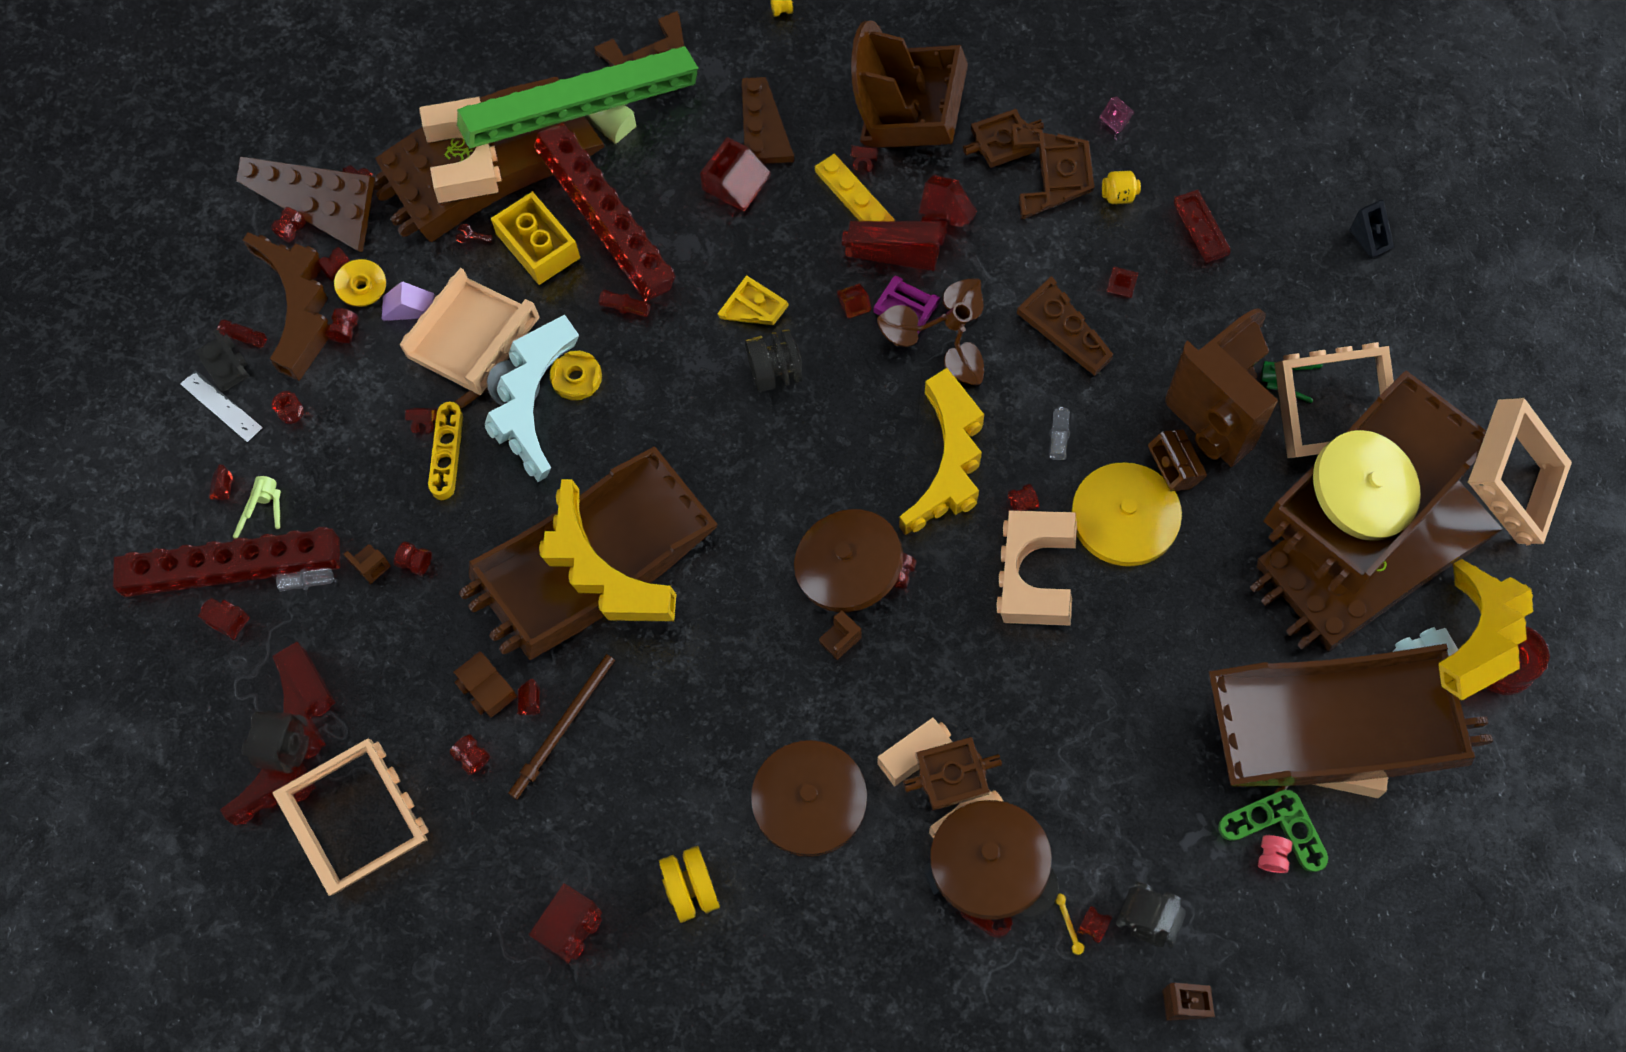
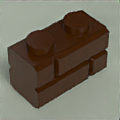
[1148,429,1207,491]

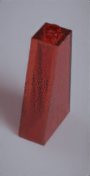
[842,221,942,271]

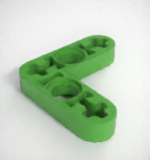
[1218,790,1328,872]

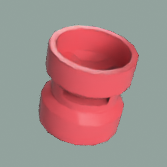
[1258,835,1292,873]

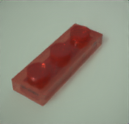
[1173,190,1231,263]

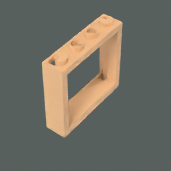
[1274,342,1394,458]
[1468,398,1572,545]
[272,739,429,896]

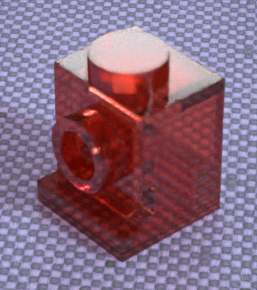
[198,598,250,640]

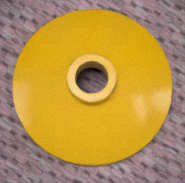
[334,259,386,307]

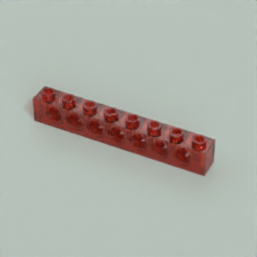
[535,123,675,302]
[113,527,340,597]

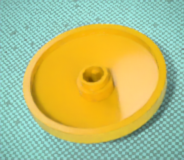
[1071,462,1182,566]

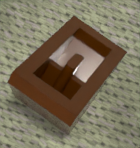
[1163,983,1215,1021]

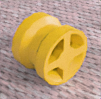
[770,0,793,17]

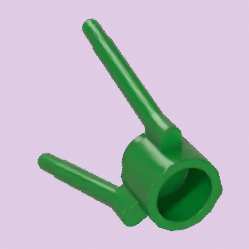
[1261,361,1323,403]

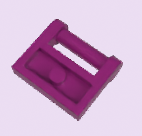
[873,275,941,334]

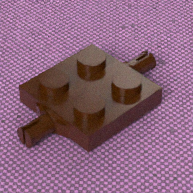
[963,109,1044,168]
[903,737,1002,810]

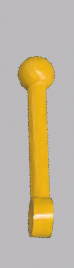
[1054,893,1084,955]

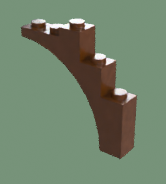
[243,232,333,381]

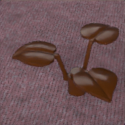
[877,279,984,386]

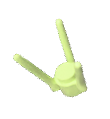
[233,476,281,539]

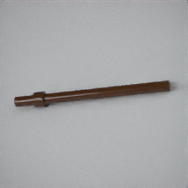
[508,654,615,800]

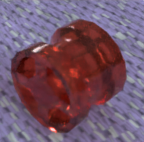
[272,391,304,424]
[1008,484,1039,511]
[1077,906,1112,944]

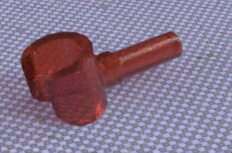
[455,224,493,243]

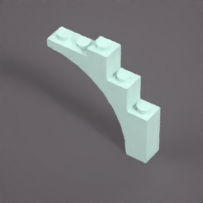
[485,315,579,482]

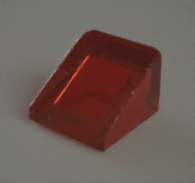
[1107,267,1139,298]
[837,284,871,318]
[209,464,233,500]
[518,679,540,715]

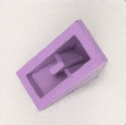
[382,282,435,321]

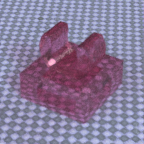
[1099,96,1134,133]

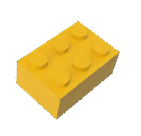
[491,191,580,285]

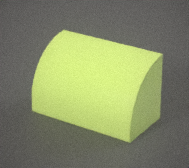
[585,104,636,144]

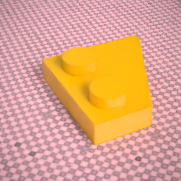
[718,275,788,325]

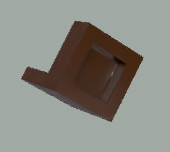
[343,544,391,584]
[819,610,861,660]

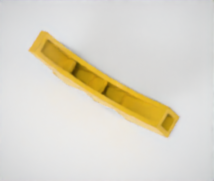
[899,368,984,535]
[539,479,677,621]
[1439,559,1533,700]

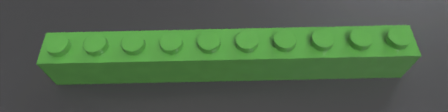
[457,46,698,149]

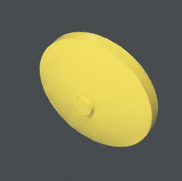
[1313,430,1420,541]

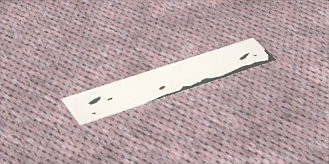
[181,370,263,442]

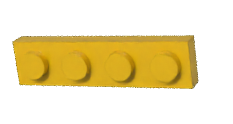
[815,153,895,238]

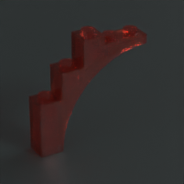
[220,641,336,825]

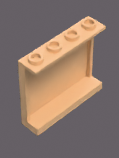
[399,268,540,395]

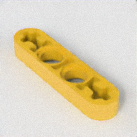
[428,402,463,500]

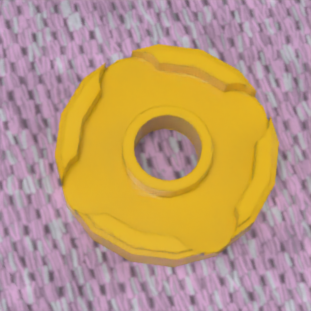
[550,351,602,400]

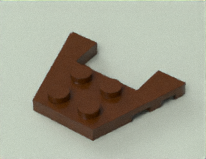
[594,11,684,67]
[1011,124,1094,219]

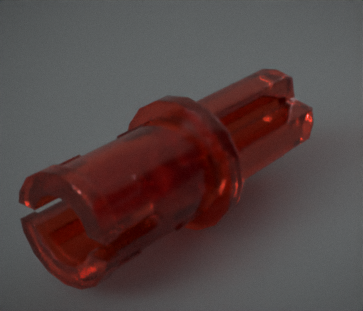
[599,289,651,317]

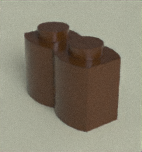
[454,651,517,718]

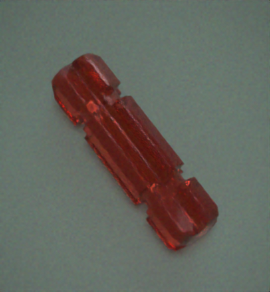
[217,319,267,348]

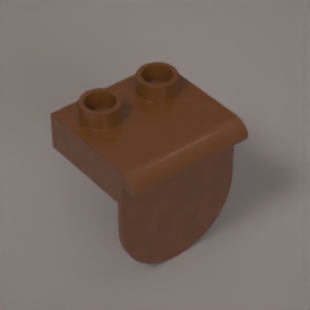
[851,20,968,147]
[1166,308,1278,468]

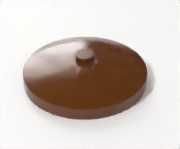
[794,509,903,612]
[751,740,867,857]
[930,800,1051,919]

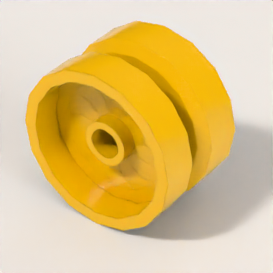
[659,846,720,923]

